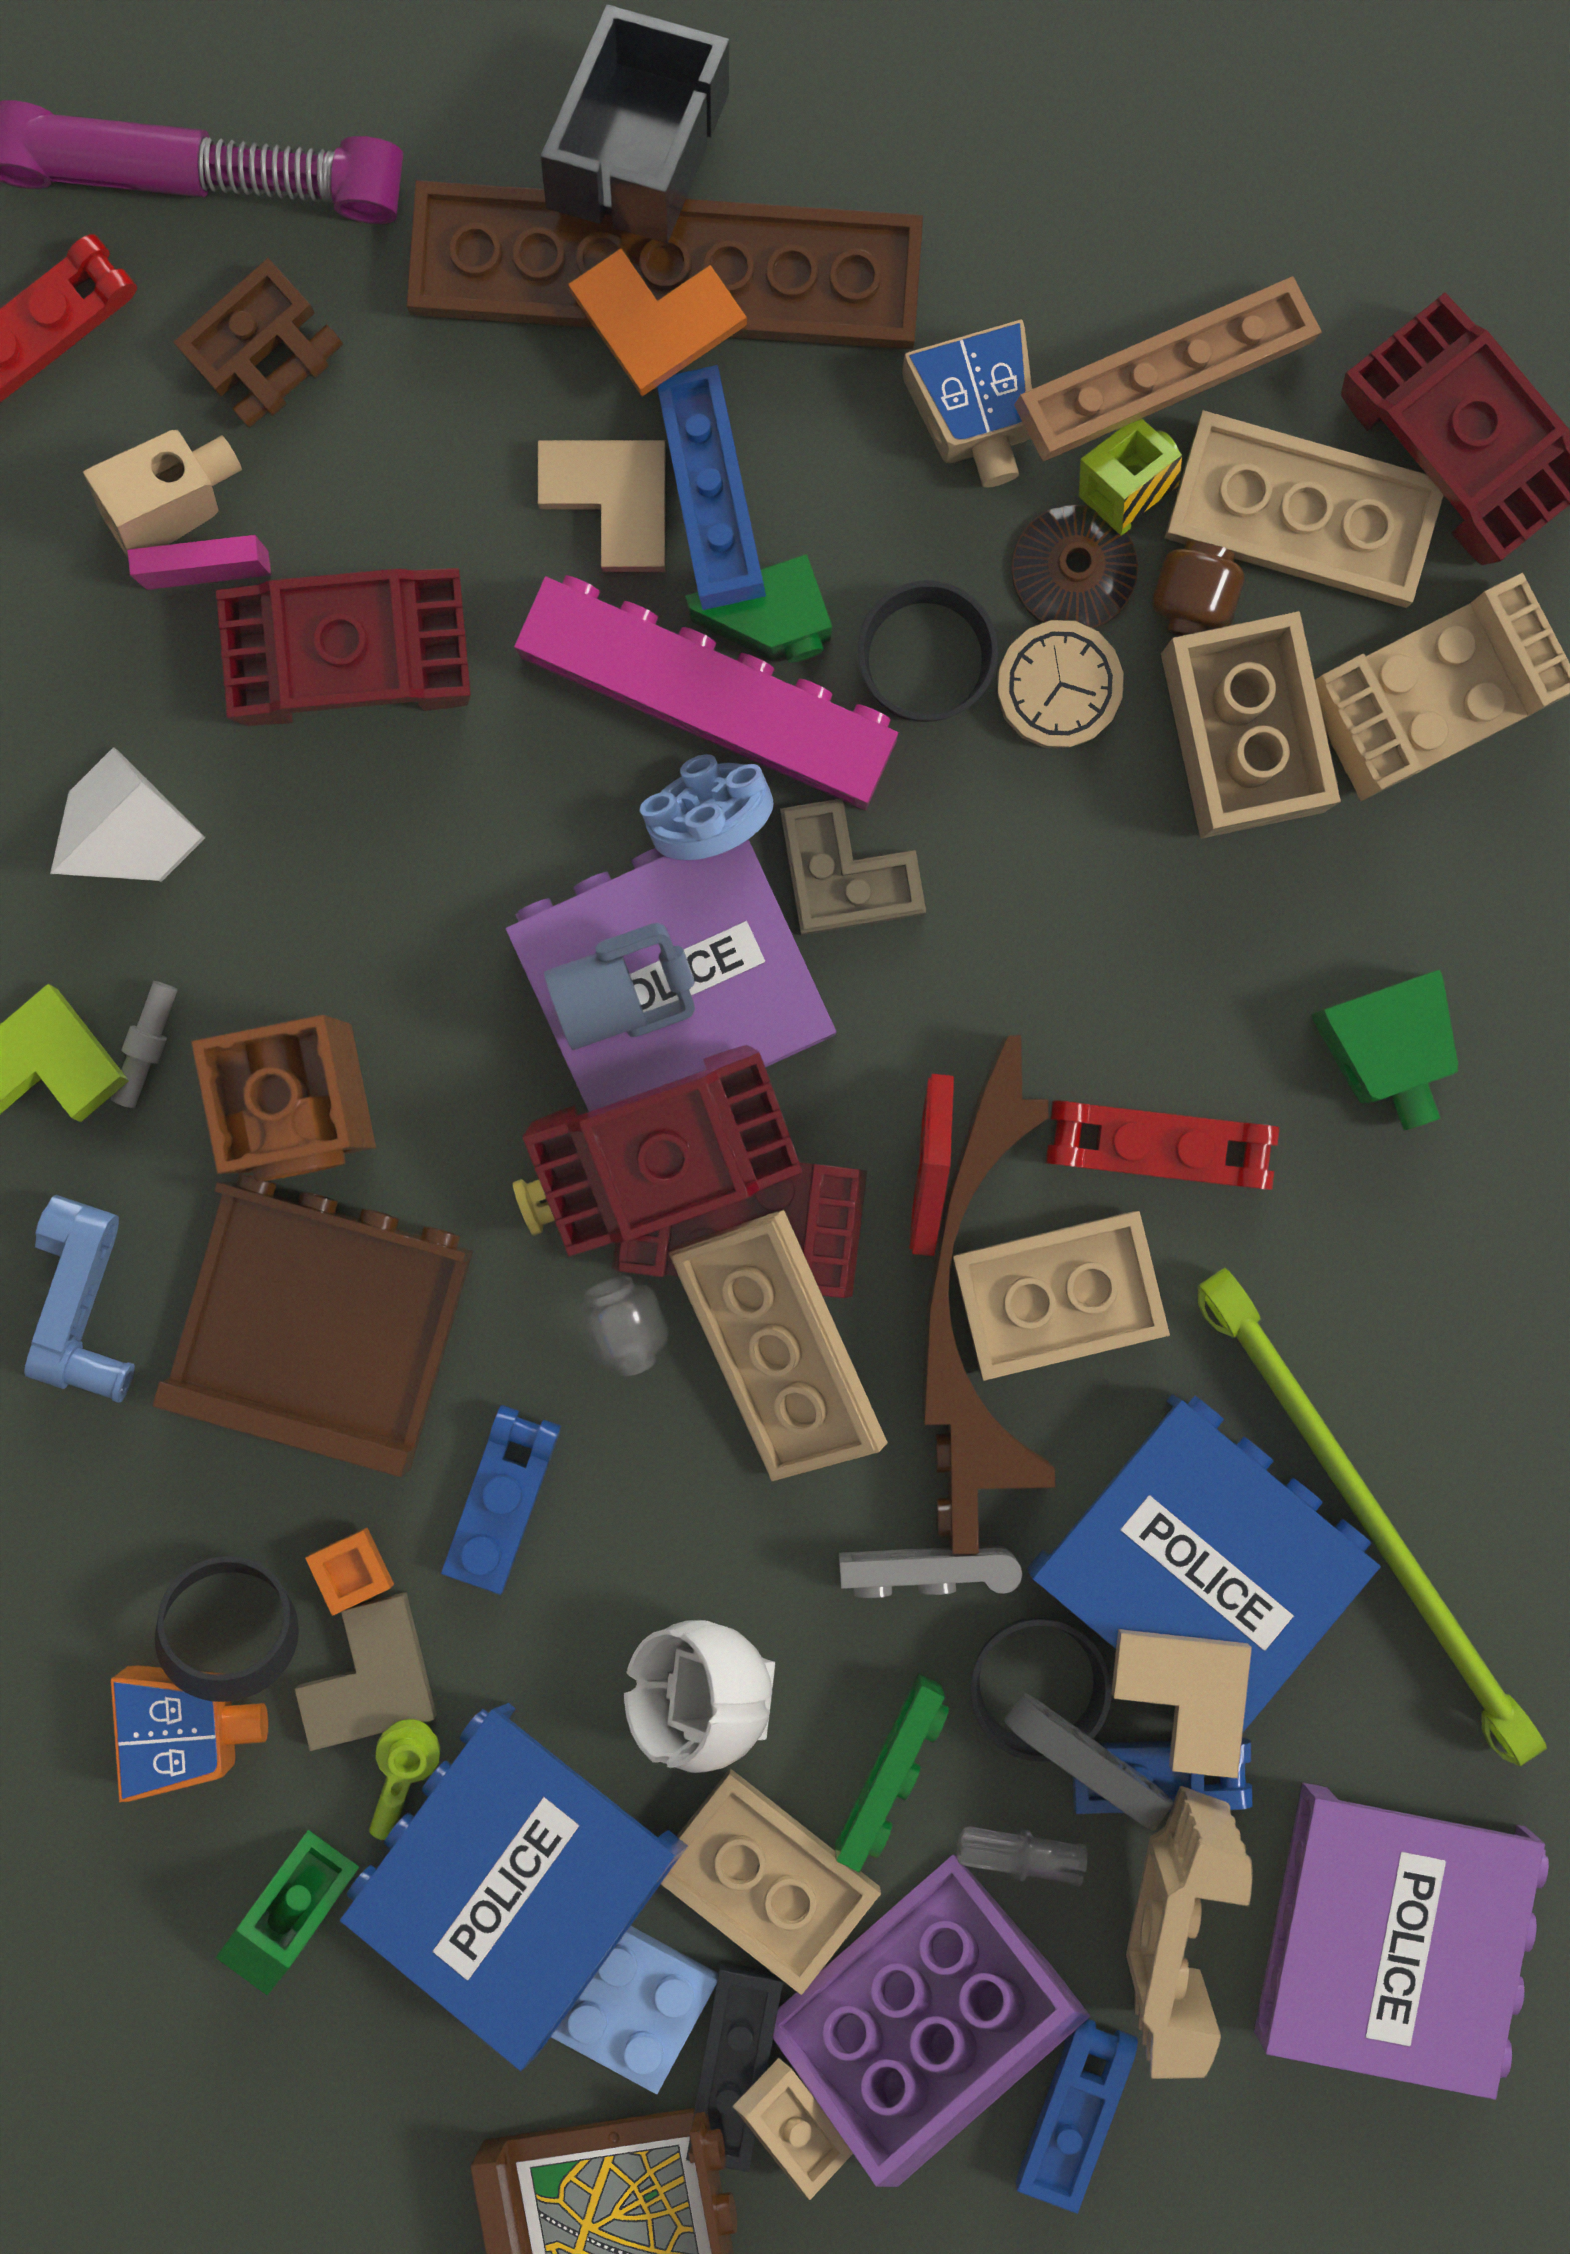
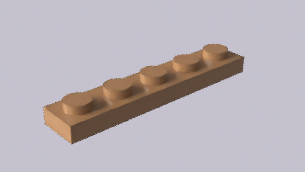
[1014,276,1322,462]

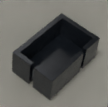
[541,4,729,244]

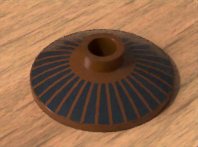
[1012,505,1138,629]

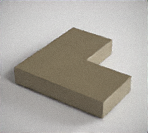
[780,798,926,936]
[295,1592,437,1751]

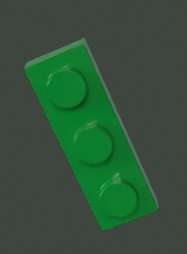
[835,1673,949,1873]

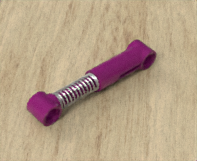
[0,100,403,224]

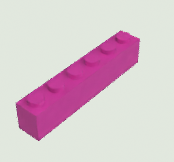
[514,575,899,811]

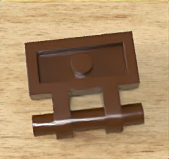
[173,258,344,428]

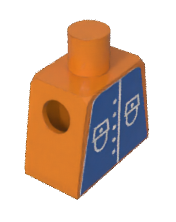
[111,1665,268,1802]

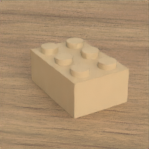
[1161,611,1341,839]

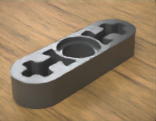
[1004,1693,1174,1831]

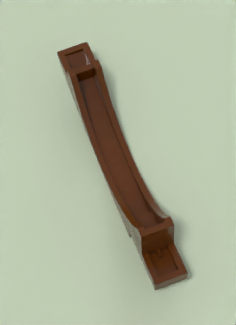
[921,1035,1055,1554]

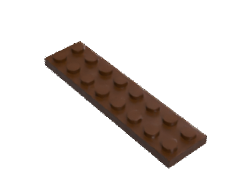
[407,180,923,350]

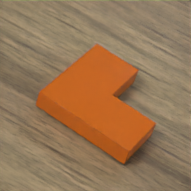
[568,249,747,396]

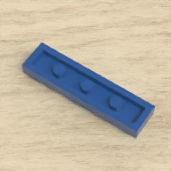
[657,365,766,610]

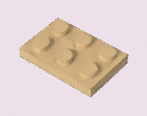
[952,1211,1170,1381]
[661,1768,881,1995]

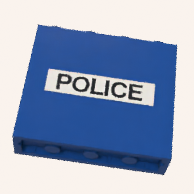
[1027,1394,1381,1733]
[340,1703,688,2071]

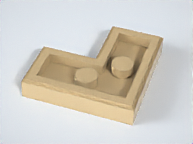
[538,440,666,572]
[1111,1629,1251,1778]

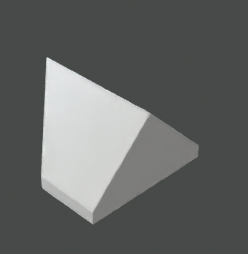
[50,747,206,882]

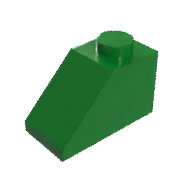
[685,554,832,663]
[215,1830,359,1995]

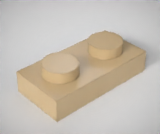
[732,2058,853,2200]

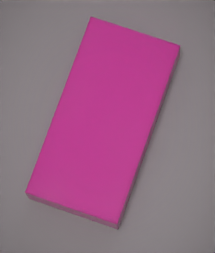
[127,535,271,590]

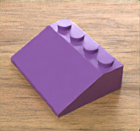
[773,1854,1091,2187]

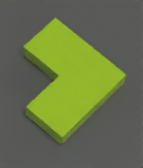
[0,984,129,1122]

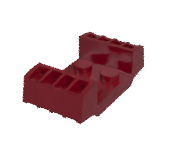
[1341,292,1570,566]
[216,568,471,726]
[522,1045,803,1256]
[612,1162,867,1298]

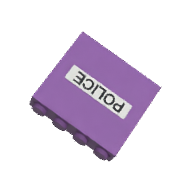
[506,839,837,1112]
[1254,1782,1549,2100]

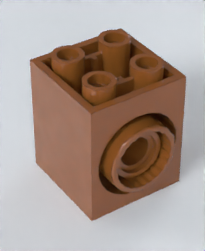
[191,1015,376,1182]

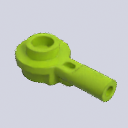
[369,1719,441,1840]

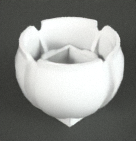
[624,1620,775,1773]

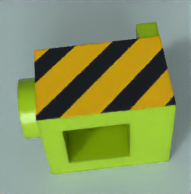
[1079,418,1182,536]

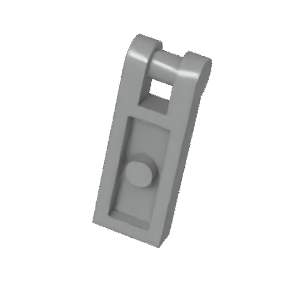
[839,1545,1022,1598]

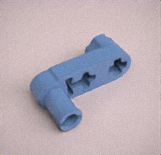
[24,1195,135,1403]

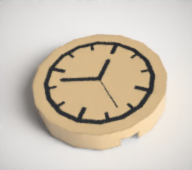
[997,620,1124,748]

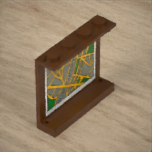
[470,2108,737,2254]

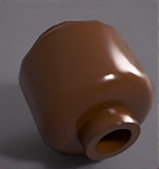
[1152,540,1245,636]

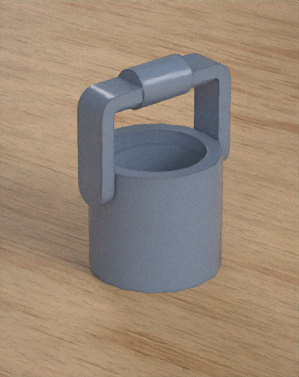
[544,923,695,1051]

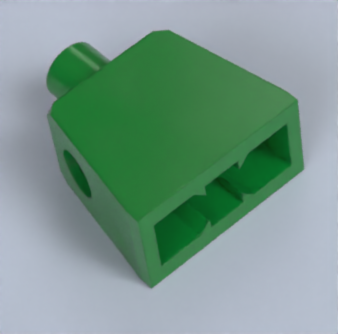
[1311,969,1459,1131]

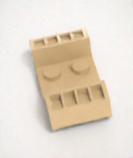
[1315,573,1570,801]
[1126,1786,1252,2079]

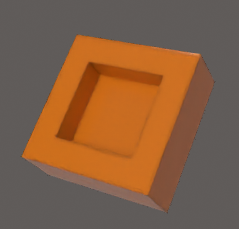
[305,1527,394,1616]

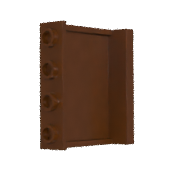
[152,1173,473,1477]

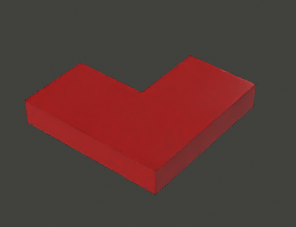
[909,1074,954,1256]

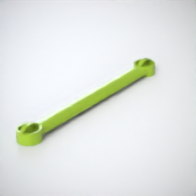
[1197,1268,1547,1767]

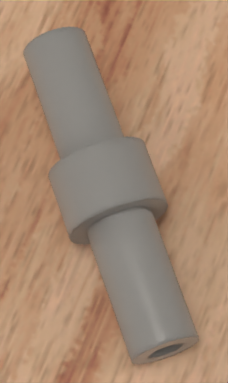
[111,981,178,1108]

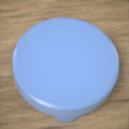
[640,754,773,860]

